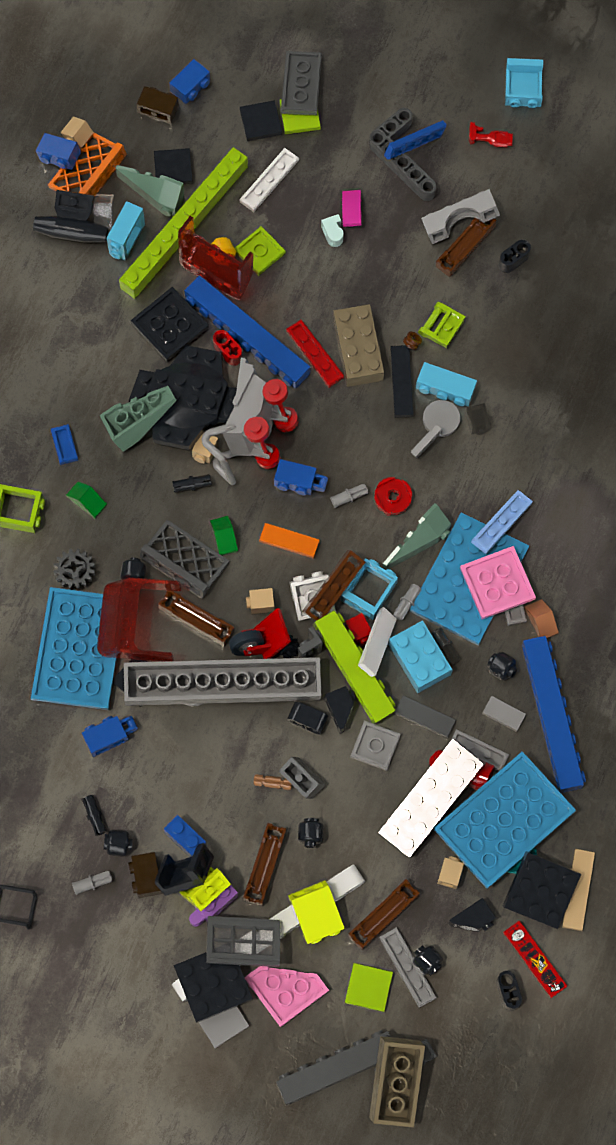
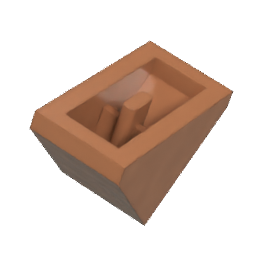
[524,599,558,639]

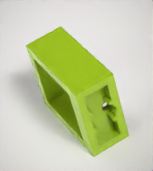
[0,484,45,533]

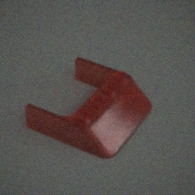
[178,216,253,300]
[97,578,181,662]

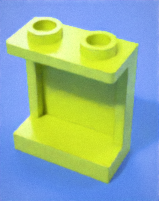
[179,867,231,911]
[288,880,345,944]

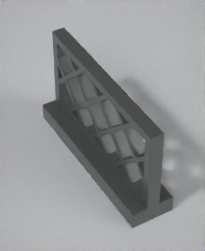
[140,520,229,599]

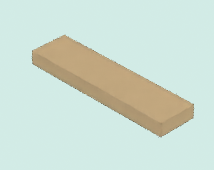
[562,849,595,931]

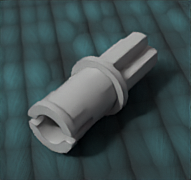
[330,484,368,508]
[394,584,422,620]
[72,871,112,895]

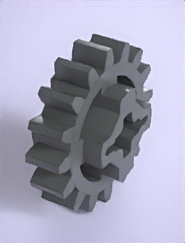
[53,548,95,590]

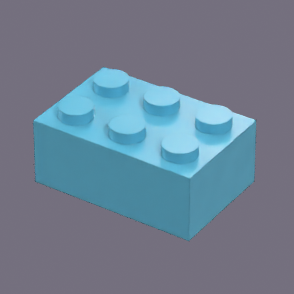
[388,620,452,694]

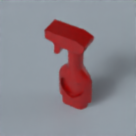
[469,122,513,148]

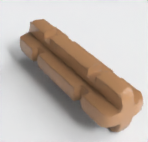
[253,774,292,790]

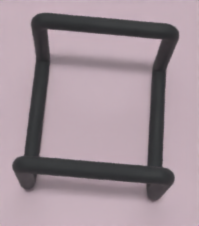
[0,884,37,930]

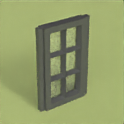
[206,916,280,967]

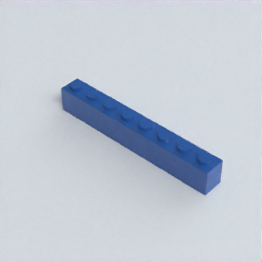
[184,275,311,389]
[522,636,586,793]

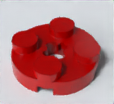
[374,477,412,516]

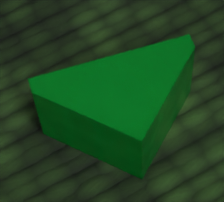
[66,482,107,519]
[210,516,238,556]

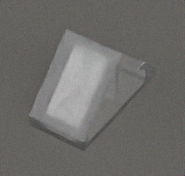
[94,194,114,230]

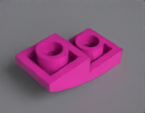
[342,190,362,227]

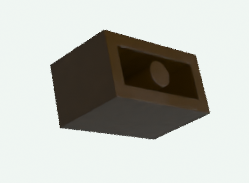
[137,86,179,124]
[128,852,162,898]

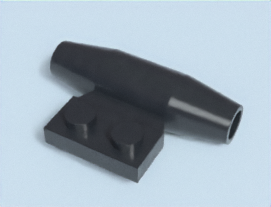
[33,190,108,242]

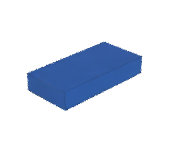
[51,424,78,465]

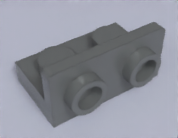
[298,627,323,658]

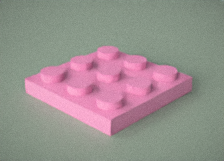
[460,546,536,619]

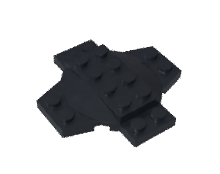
[129,345,237,450]

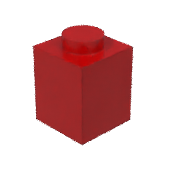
[345,613,371,646]

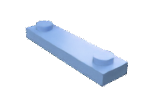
[471,490,533,554]

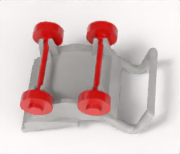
[202,357,299,485]

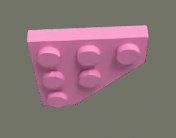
[244,966,329,1028]

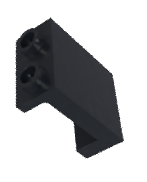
[155,843,214,896]

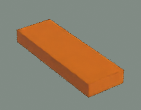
[259,523,320,559]

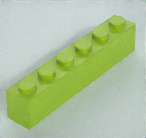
[313,610,395,724]

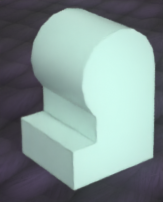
[321,214,343,247]

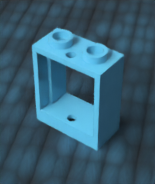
[107,201,145,261]
[341,558,398,620]

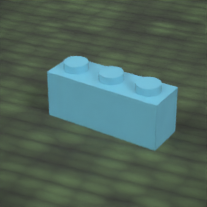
[416,362,477,407]

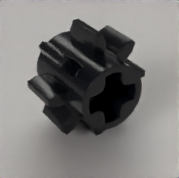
[278,635,300,658]

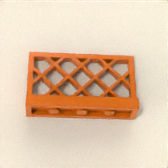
[48,133,127,197]

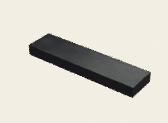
[390,345,413,418]

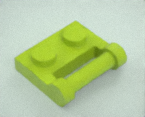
[418,302,466,349]

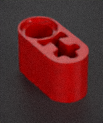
[213,330,242,366]

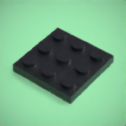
[130,287,209,362]
[502,851,581,929]
[173,943,253,1023]

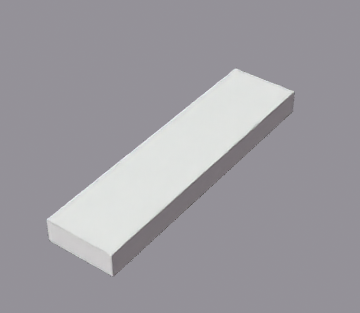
[240,148,299,212]
[358,607,397,677]

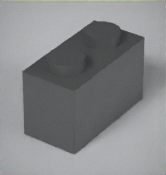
[279,757,326,799]

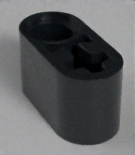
[499,240,531,273]
[287,702,329,735]
[496,971,522,1011]

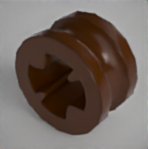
[403,331,422,350]

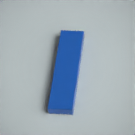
[384,120,447,160]

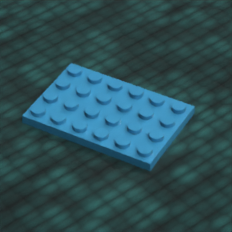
[409,513,529,645]
[31,587,127,710]
[434,752,576,889]

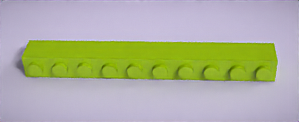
[119,147,248,299]

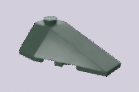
[116,165,185,216]
[99,386,176,452]
[383,503,451,570]

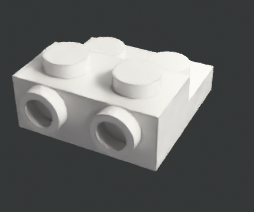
[289,571,336,621]

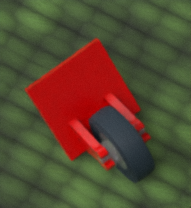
[229,608,291,659]

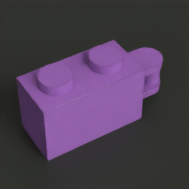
[189,885,238,927]

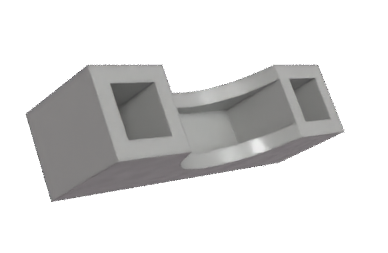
[421,189,500,244]

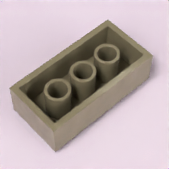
[333,304,384,387]
[369,1036,425,1127]

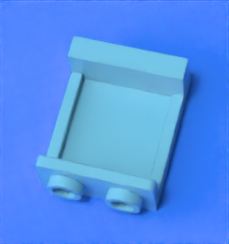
[505,58,543,108]

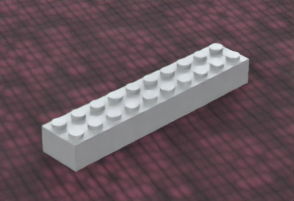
[124,658,321,706]

